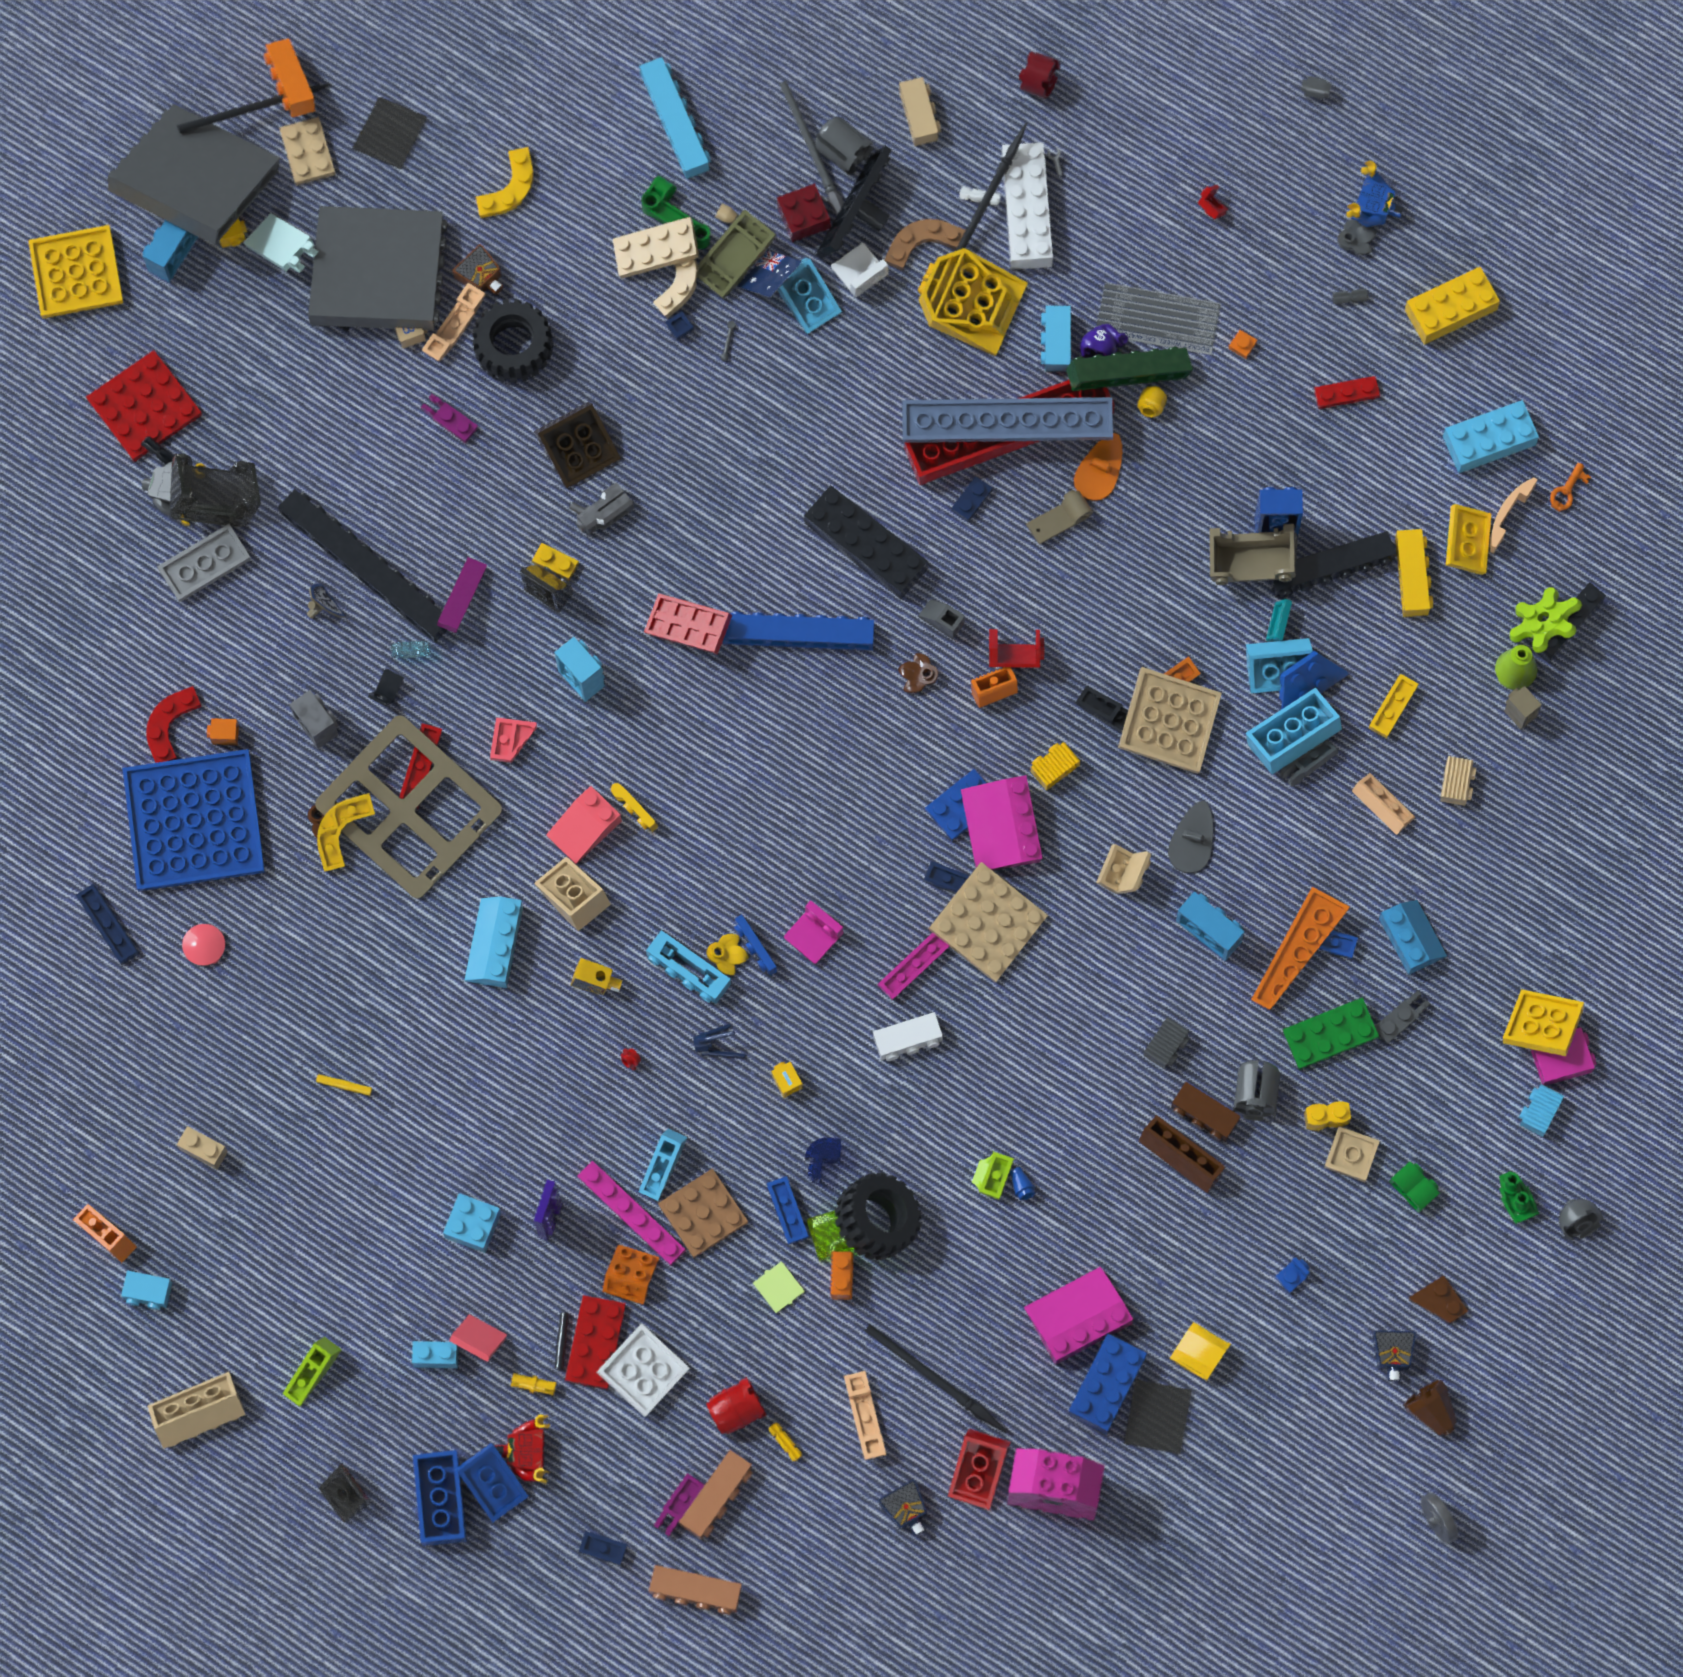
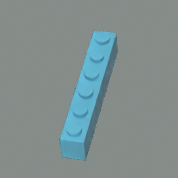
[639,57,711,179]

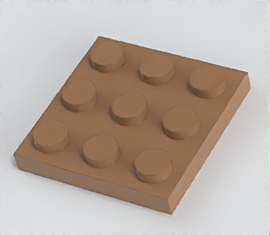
[658,1168,748,1259]

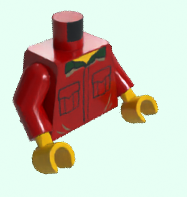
[495,1415,550,1484]

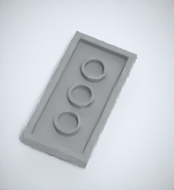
[157,524,251,603]

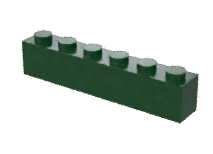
[1066,346,1193,391]

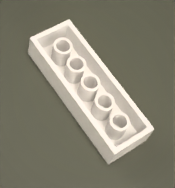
[1002,143,1053,270]

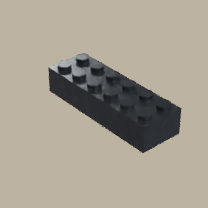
[804,485,928,600]

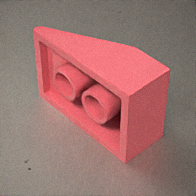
[546,786,622,865]

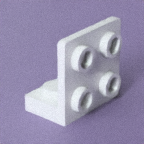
[831,243,888,298]

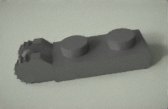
[1280,739,1338,786]
[1375,990,1431,1045]

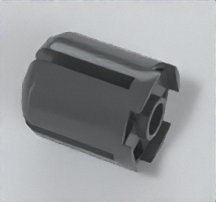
[815,117,874,176]
[1233,1060,1280,1121]

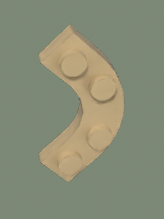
[653,258,699,319]

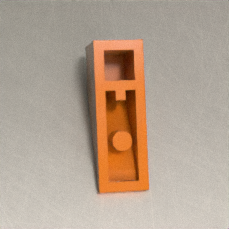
[73,1204,137,1263]

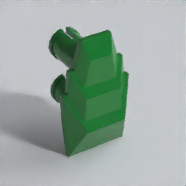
[1499,1171,1539,1224]

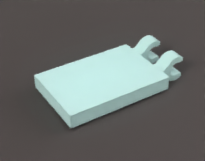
[243,213,318,273]

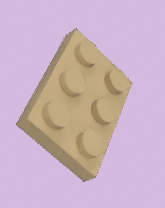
[279,117,335,186]

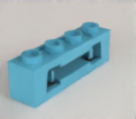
[646,930,731,1004]

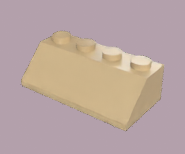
[148,1372,245,1449]

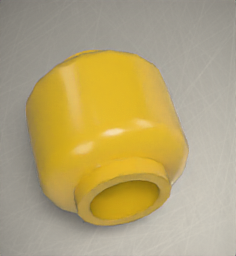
[1137,386,1167,418]

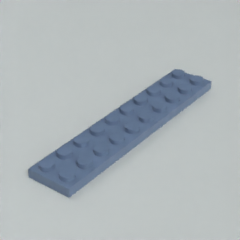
[902,397,1113,443]

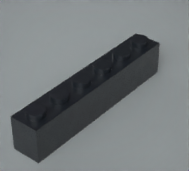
[1269,531,1396,598]

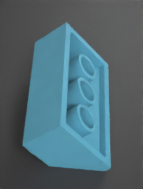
[465,896,523,988]

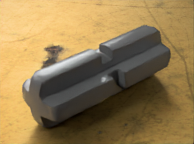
[1332,289,1368,304]

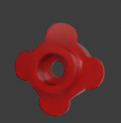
[621,1048,641,1071]

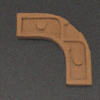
[884,219,966,271]

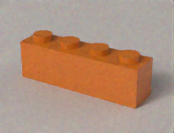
[264,38,315,118]

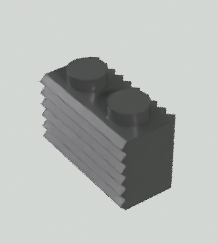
[1143,1017,1190,1070]

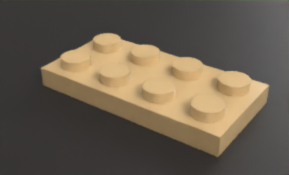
[613,217,699,279]

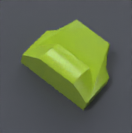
[972,1151,1014,1200]

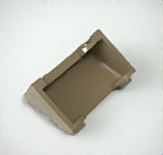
[1209,524,1297,585]

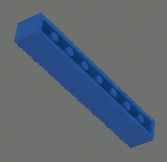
[722,611,874,650]

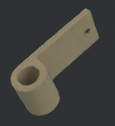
[1026,490,1093,545]

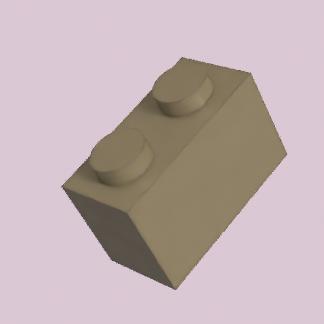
[1504,686,1542,730]

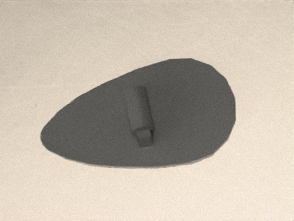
[1168,801,1213,873]

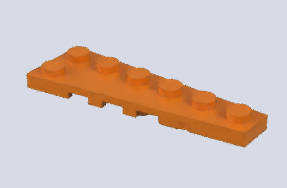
[1251,887,1350,1010]

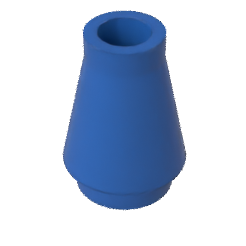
[1010,1167,1035,1201]

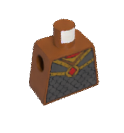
[452,244,504,295]

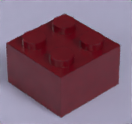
[777,183,830,243]

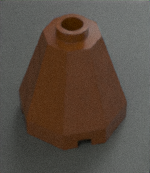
[1403,1379,1457,1436]

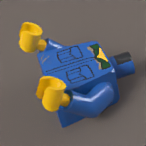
[1346,161,1404,227]

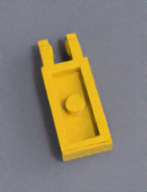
[610,783,658,832]

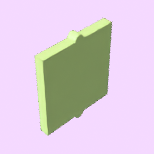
[753,1262,805,1313]

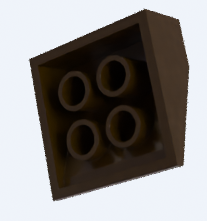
[534,402,621,489]

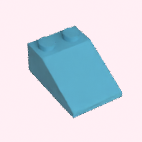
[777,258,842,334]

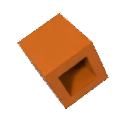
[207,718,239,745]

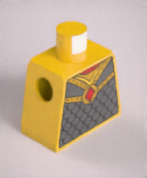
[570,958,622,995]

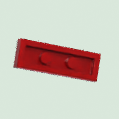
[1314,376,1380,409]

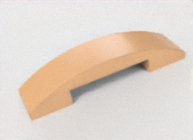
[422,283,486,362]
[1490,478,1538,554]
[844,1371,886,1460]

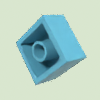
[443,1193,501,1253]

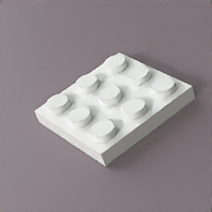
[596,1323,689,1417]

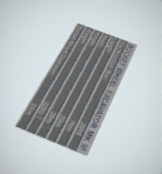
[1096,282,1221,355]

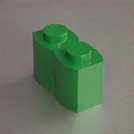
[1389,1161,1440,1213]

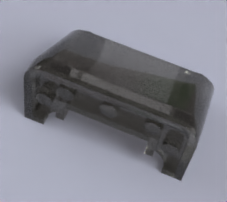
[170,453,261,527]

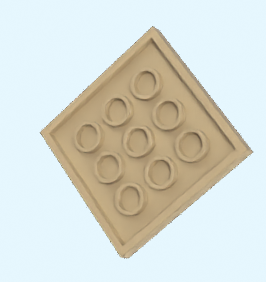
[1118,667,1222,774]
[928,862,1048,983]

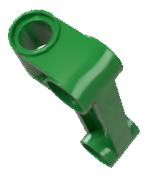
[641,175,711,249]

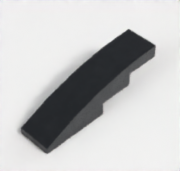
[1076,685,1128,734]

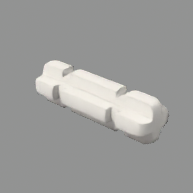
[960,187,1000,206]

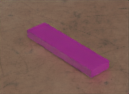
[437,557,487,633]

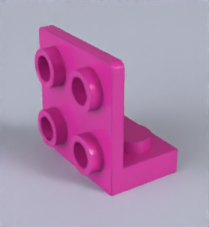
[784,900,843,964]

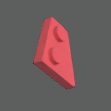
[490,717,537,763]

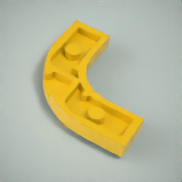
[476,147,533,218]
[317,793,375,872]

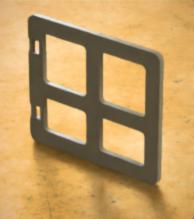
[315,715,502,899]

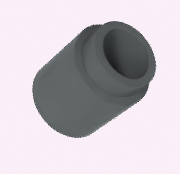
[1301,76,1332,100]

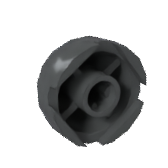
[1559,1199,1604,1240]

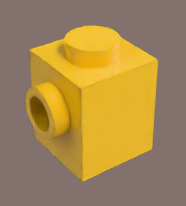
[220,218,247,248]

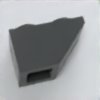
[918,599,965,640]

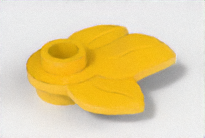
[706,934,749,975]

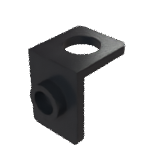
[368,669,404,706]

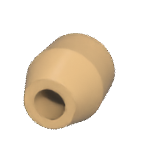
[715,203,737,224]

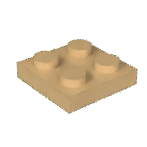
[1324,1126,1380,1182]

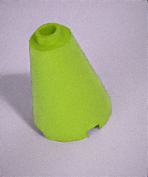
[1495,645,1538,690]

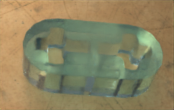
[391,641,431,658]

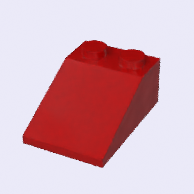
[948,1428,1011,1510]

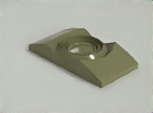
[697,209,776,299]

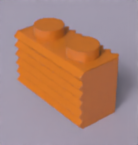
[971,667,1018,708]
[830,1251,853,1300]

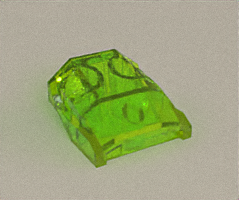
[806,1210,854,1261]

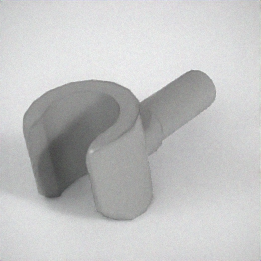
[1047,147,1063,176]

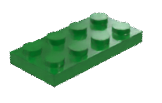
[1282,997,1379,1070]

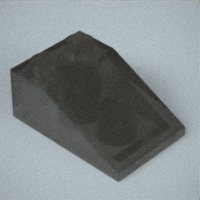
[520,565,573,613]

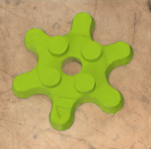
[1510,587,1582,653]

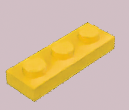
[1368,674,1419,738]

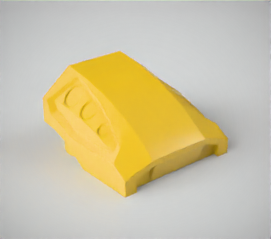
[1170,1322,1231,1381]

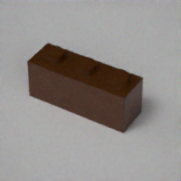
[1171,1082,1241,1142]

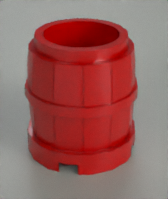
[706,1377,767,1434]

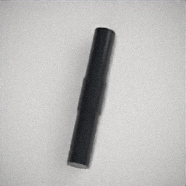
[554,1312,569,1370]

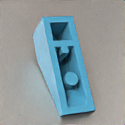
[639,1129,688,1201]

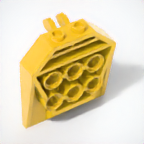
[917,248,1027,356]

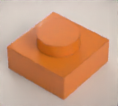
[1228,330,1257,359]

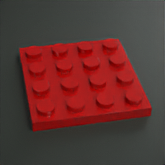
[86,350,202,462]

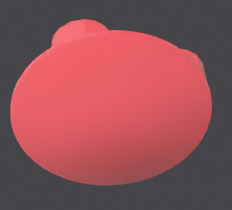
[182,924,225,966]

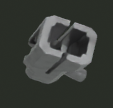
[569,482,634,535]

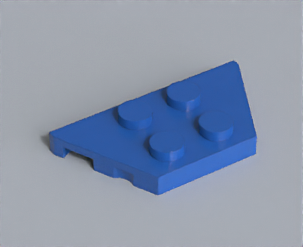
[1279,651,1349,711]

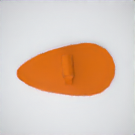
[1074,433,1123,501]

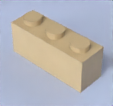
[899,77,941,146]

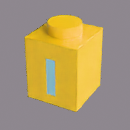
[771,1061,803,1098]

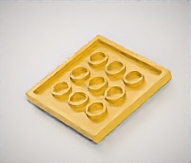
[28,225,124,319]

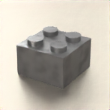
[289,690,339,749]

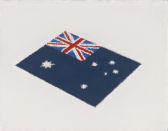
[737,251,803,298]

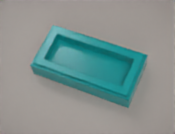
[1266,599,1292,642]

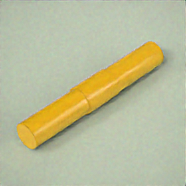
[316,1074,372,1096]

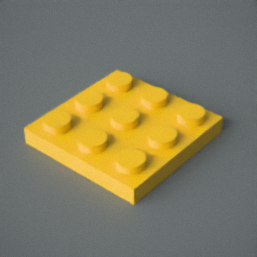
[1503,989,1584,1056]

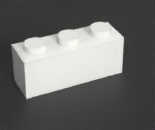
[873,1012,943,1061]

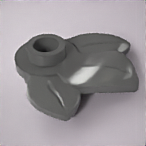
[1337,219,1377,255]

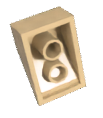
[534,857,611,931]

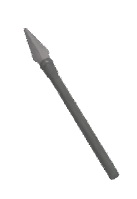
[779,81,843,214]

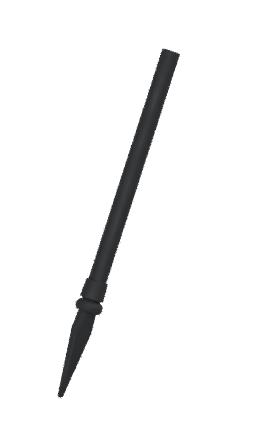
[177,83,331,133]
[955,123,1028,251]
[865,1324,1007,1433]

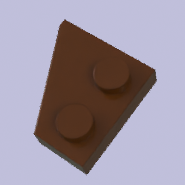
[1408,1275,1468,1324]

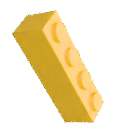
[1395,529,1433,617]

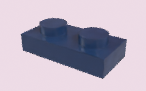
[951,476,993,522]
[578,1530,628,1566]

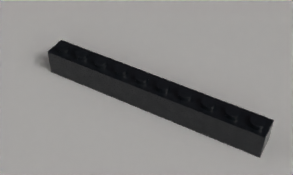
[278,489,447,643]

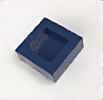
[665,311,694,341]

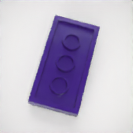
[533,1179,563,1240]

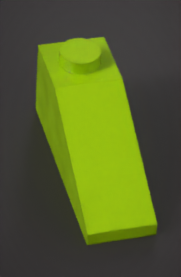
[282,1337,342,1407]

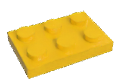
[1446,504,1491,575]

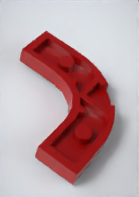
[146,686,202,763]

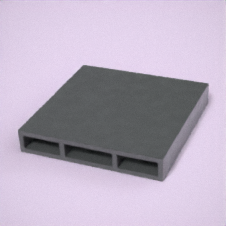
[107,104,280,245]
[308,206,448,331]

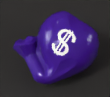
[1080,324,1129,358]

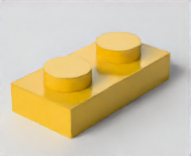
[532,543,579,581]

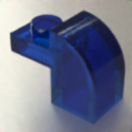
[805,1137,842,1184]

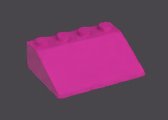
[961,775,1043,871]
[1024,1267,1133,1365]

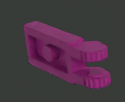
[421,394,478,444]
[654,1473,705,1536]

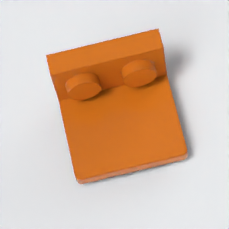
[602,1245,659,1305]

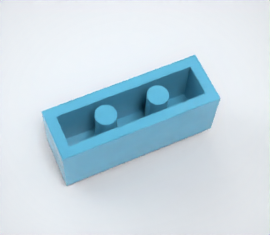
[1041,306,1071,372]

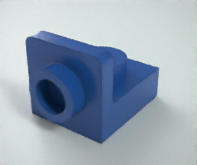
[1275,1257,1310,1294]

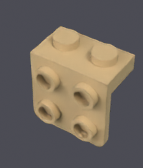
[1096,844,1151,894]

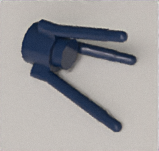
[693,1024,746,1058]

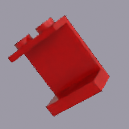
[989,629,1045,668]

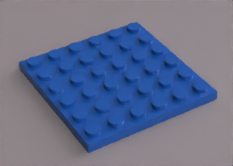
[122,749,265,892]

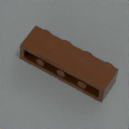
[1138,1115,1226,1193]

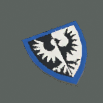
[307,584,346,619]

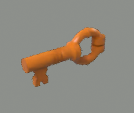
[1550,463,1591,512]

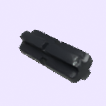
[142,436,175,464]

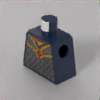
[1372,1331,1416,1382]
[878,1479,927,1536]

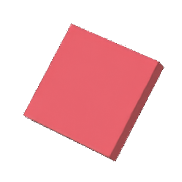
[449,1314,507,1362]

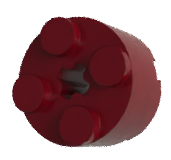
[1019,51,1061,99]

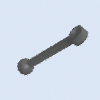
[720,321,736,361]

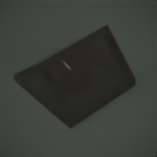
[318,1463,372,1523]

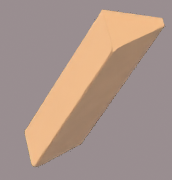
[1352,773,1415,834]

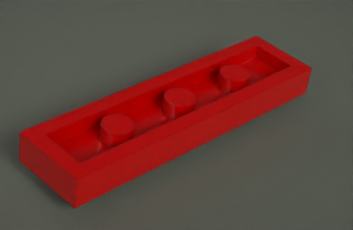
[399,723,442,809]

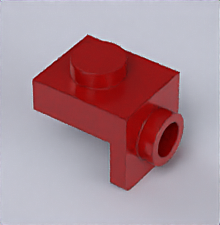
[1197,184,1229,219]

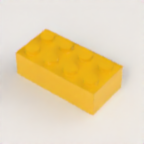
[1405,266,1500,345]

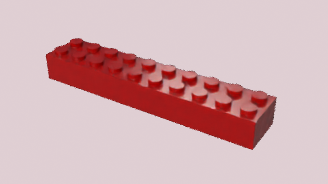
[904,380,1115,486]

